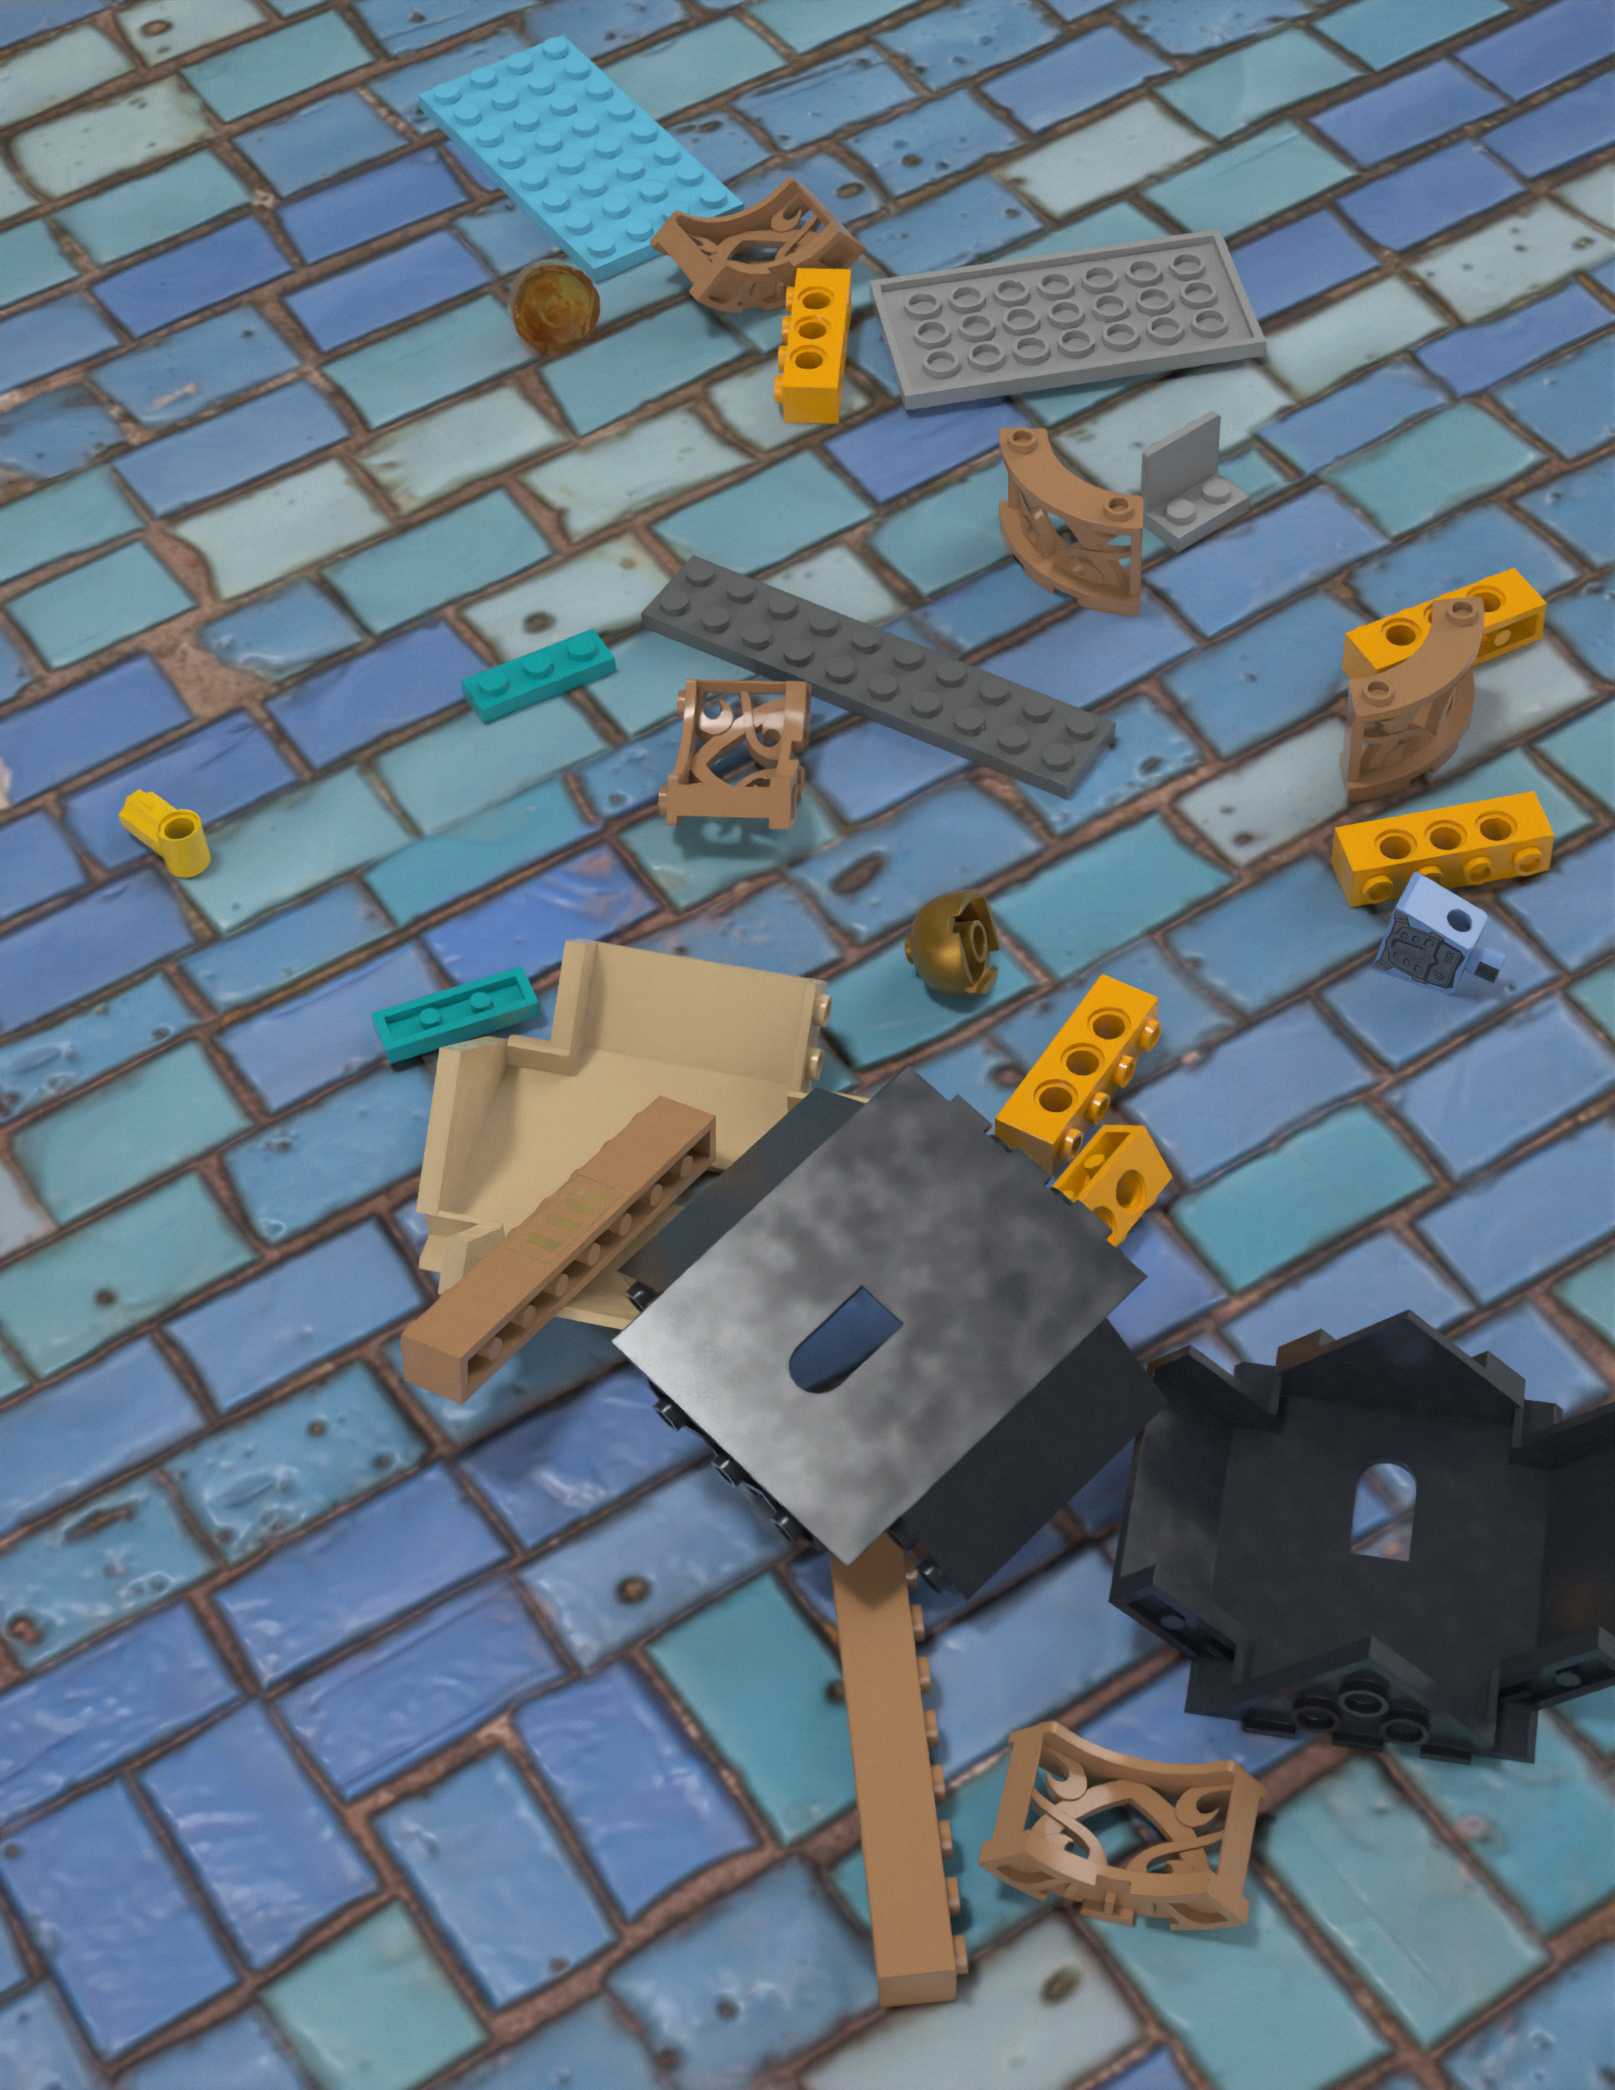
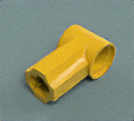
[118,789,211,878]

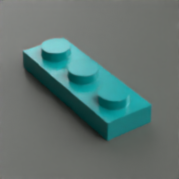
[461,628,616,724]
[371,966,541,1064]

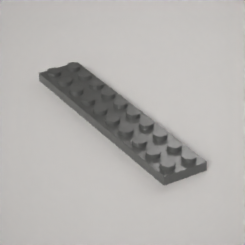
[641,555,1116,800]

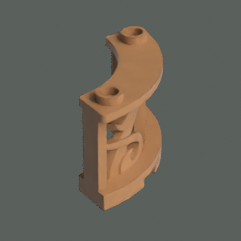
[650,177,866,313]
[999,427,1143,616]
[1339,597,1484,803]
[658,679,812,829]
[978,1721,1267,1931]

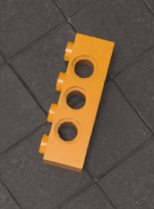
[774,268,852,424]
[1342,568,1547,680]
[1331,791,1555,908]
[995,974,1163,1178]
[1051,1125,1173,1247]

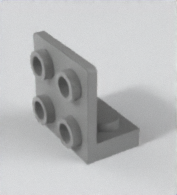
[1141,411,1250,553]

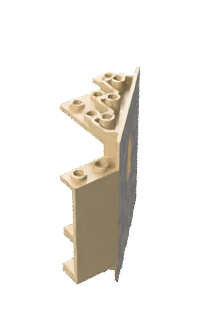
[416,938,871,1330]

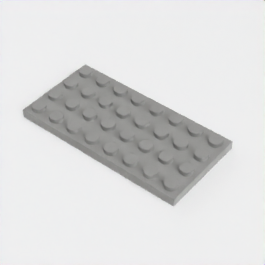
[869,229,1266,410]

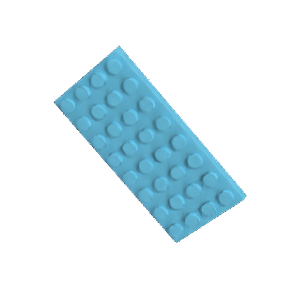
[418,35,744,283]

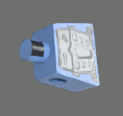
[1372,871,1507,994]

